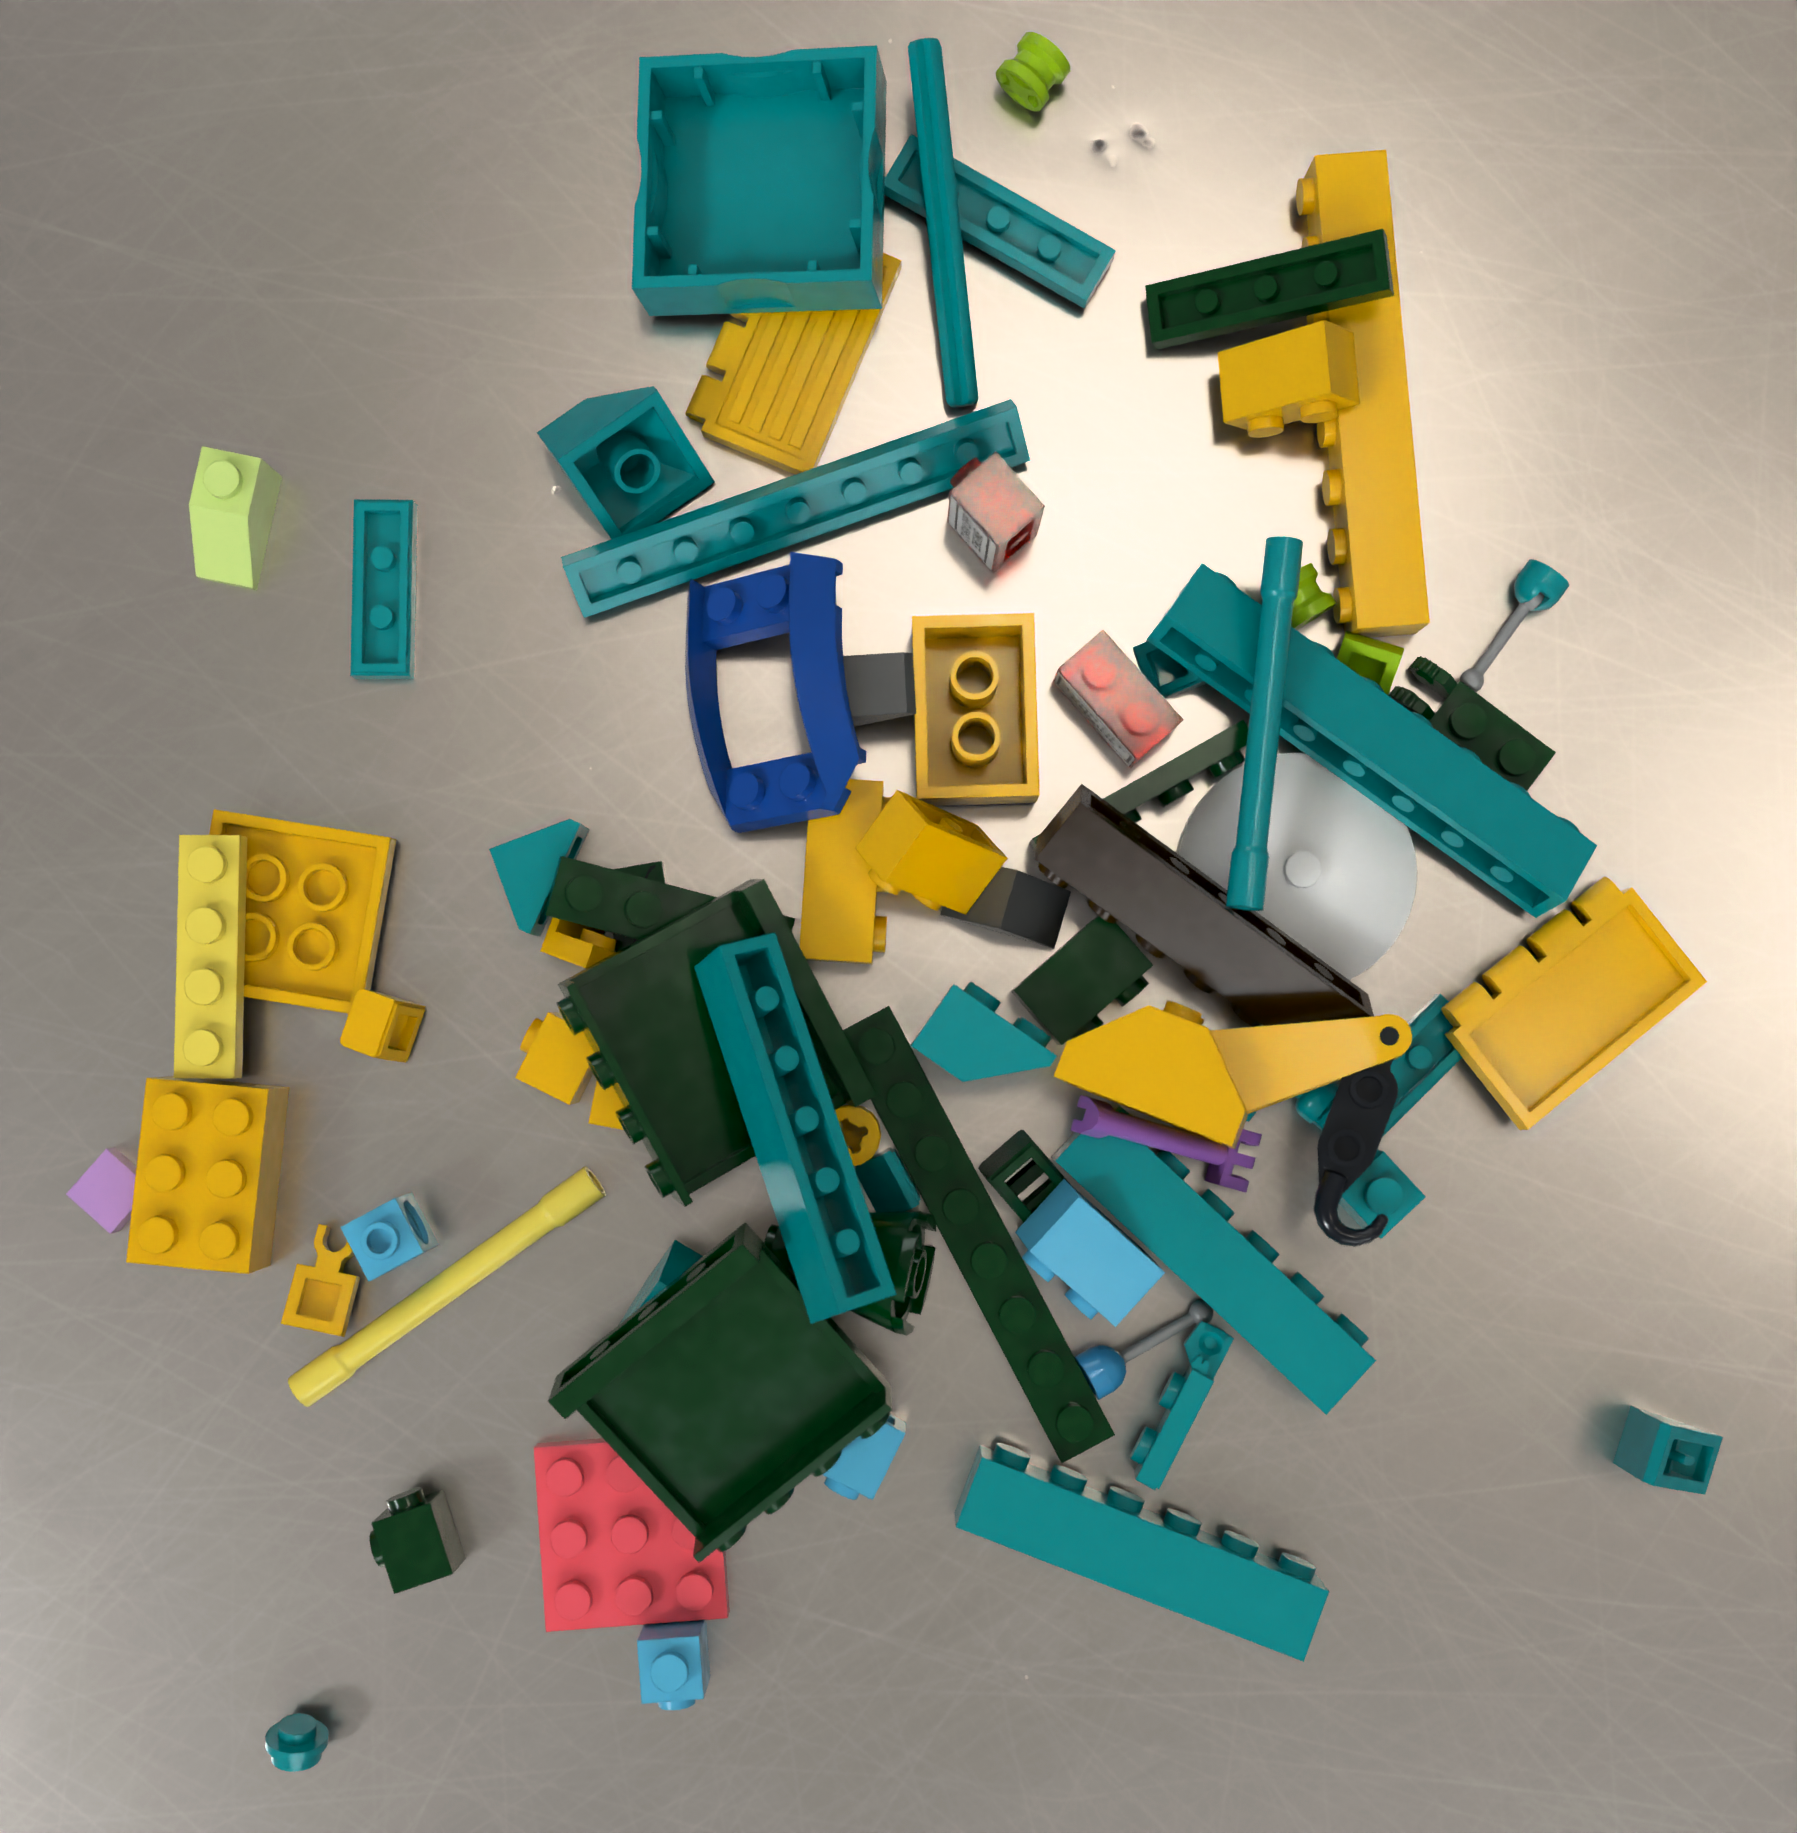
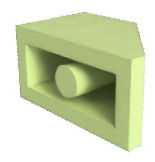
[189,446,282,590]

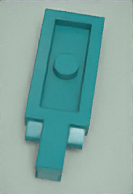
[1130,1320,1234,1490]

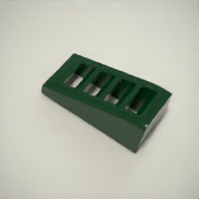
[978,1130,1068,1222]

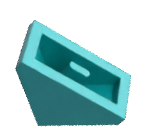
[489,819,590,936]
[1613,1406,1723,1495]

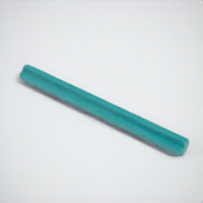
[908,38,979,407]

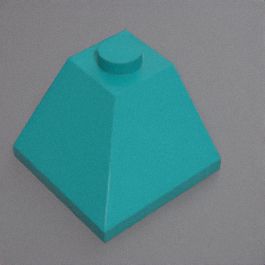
[537,386,715,539]

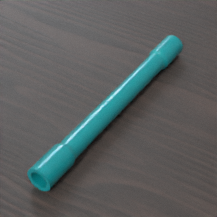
[1226,536,1303,911]

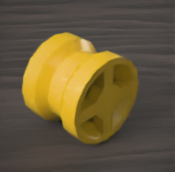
[835,1105,881,1166]

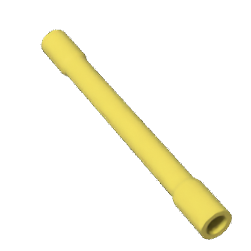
[288,1166,606,1407]

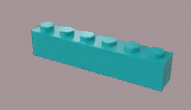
[694,933,896,1324]
[1051,1106,1376,1415]
[954,1443,1329,1662]

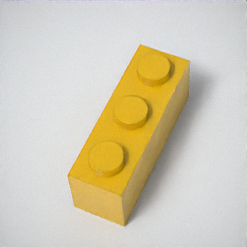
[799,779,891,965]

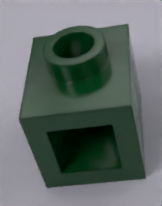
[370,1487,466,1594]

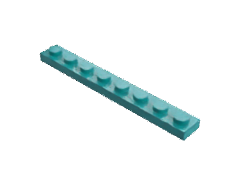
[561,399,1031,618]

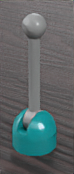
[1460,559,1569,692]

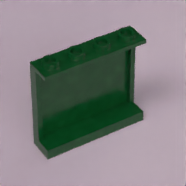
[556,879,876,1207]
[548,1222,892,1563]

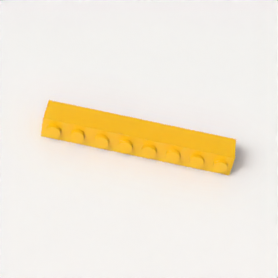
[1296,150,1430,638]

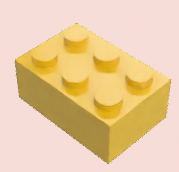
[912,613,1040,806]
[126,1076,290,1274]

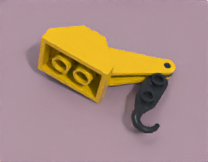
[1054,1001,1412,1247]

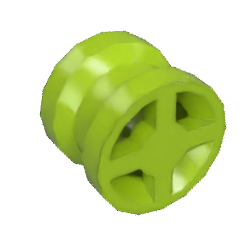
[995,32,1071,111]
[1260,563,1337,630]

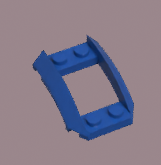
[685,552,866,833]

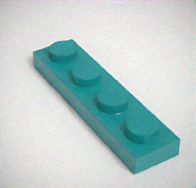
[884,134,1116,309]

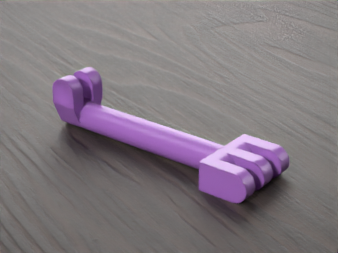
[1070,1095,1262,1192]

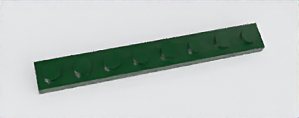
[843,1006,1115,1463]

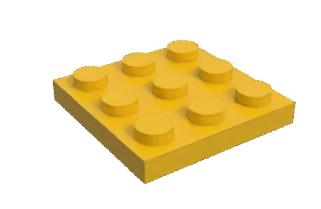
[209,809,396,1014]

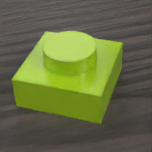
[1337,630,1404,695]

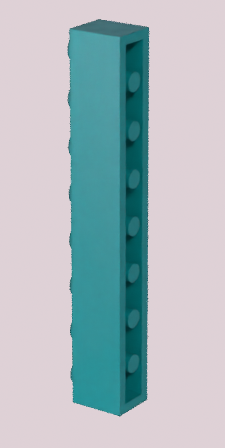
[1146,563,1597,918]

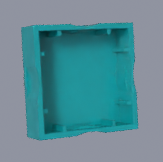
[632,45,887,316]

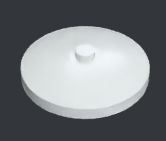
[1176,753,1417,980]

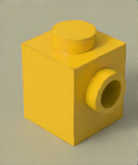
[515,1012,595,1105]

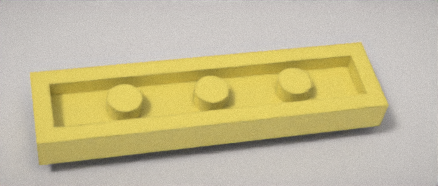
[174,835,247,1079]

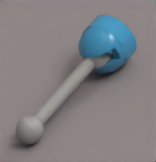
[1074,1301,1213,1400]

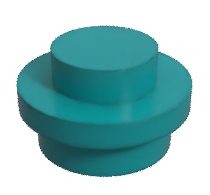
[265,1713,329,1772]

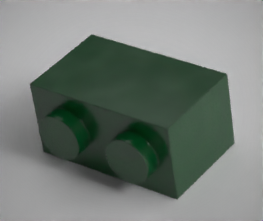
[1011,915,1153,1046]

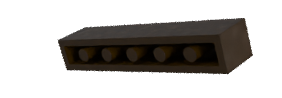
[1034,784,1374,1027]

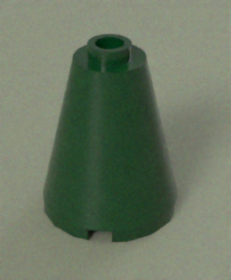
[764,1211,936,1335]

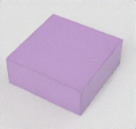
[66,1147,137,1234]

